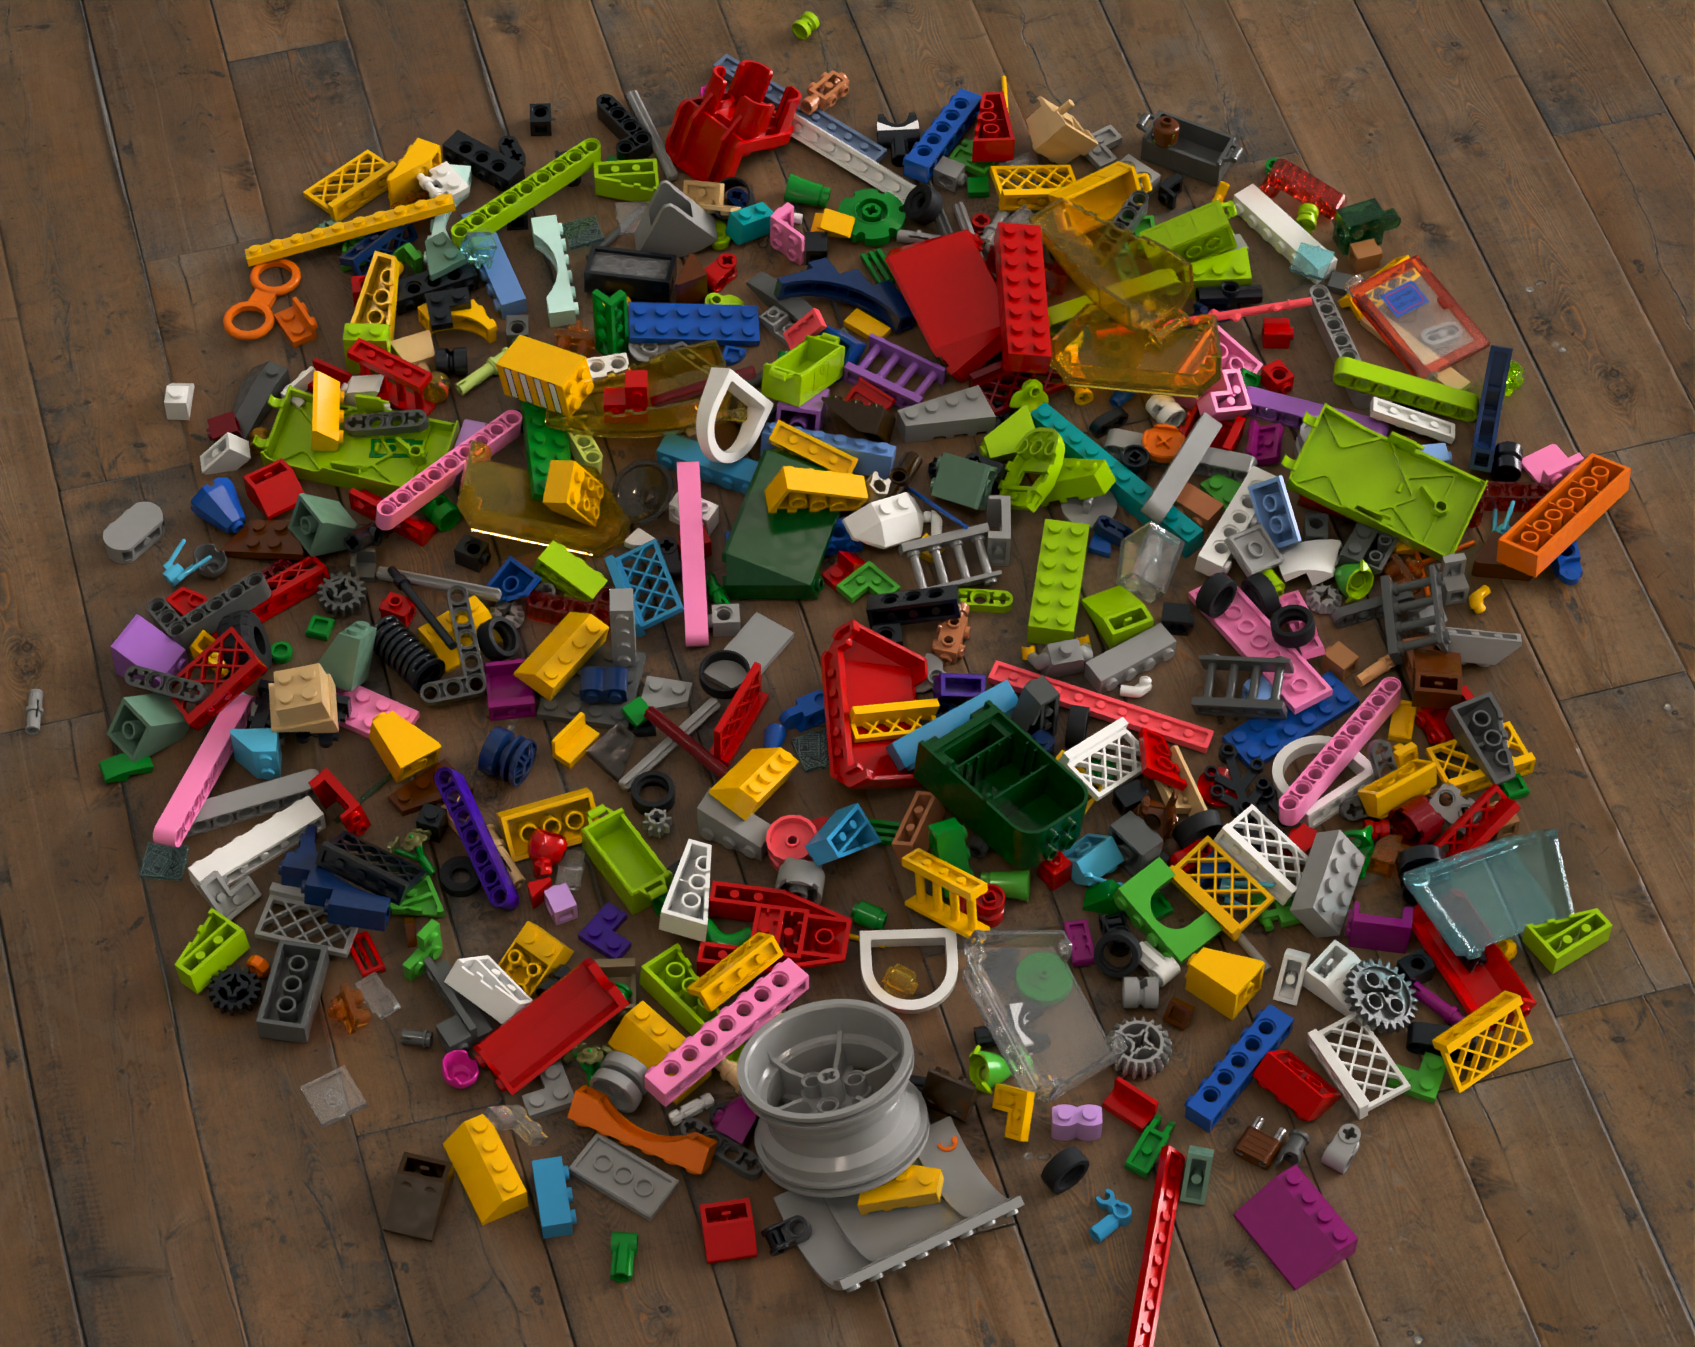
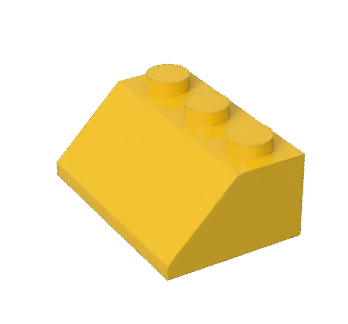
[311,371,344,451]
[418,595,502,674]
[1357,759,1437,819]

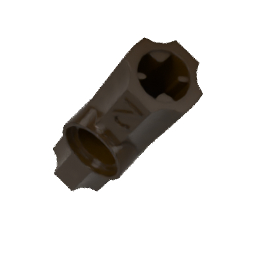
[885,451,923,498]

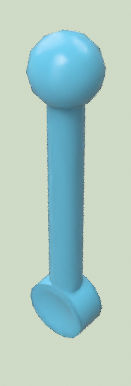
[1084,872,1124,886]

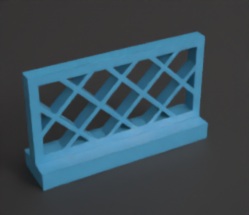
[604,538,685,638]

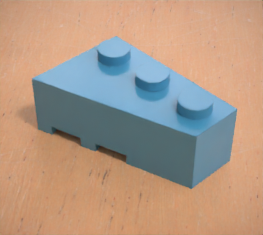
[805,803,882,866]

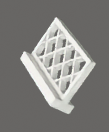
[1059,717,1142,802]
[1213,804,1308,906]
[1307,1012,1411,1120]

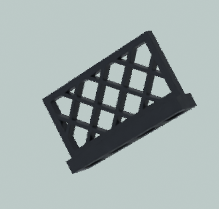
[315,830,428,906]

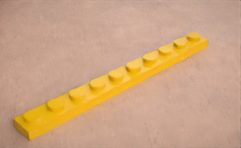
[245,193,456,267]

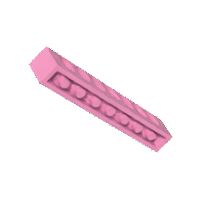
[644,957,809,1107]

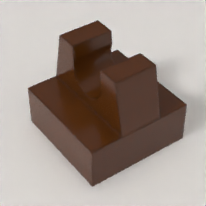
[1162,996,1195,1031]

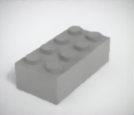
[1290,829,1366,938]

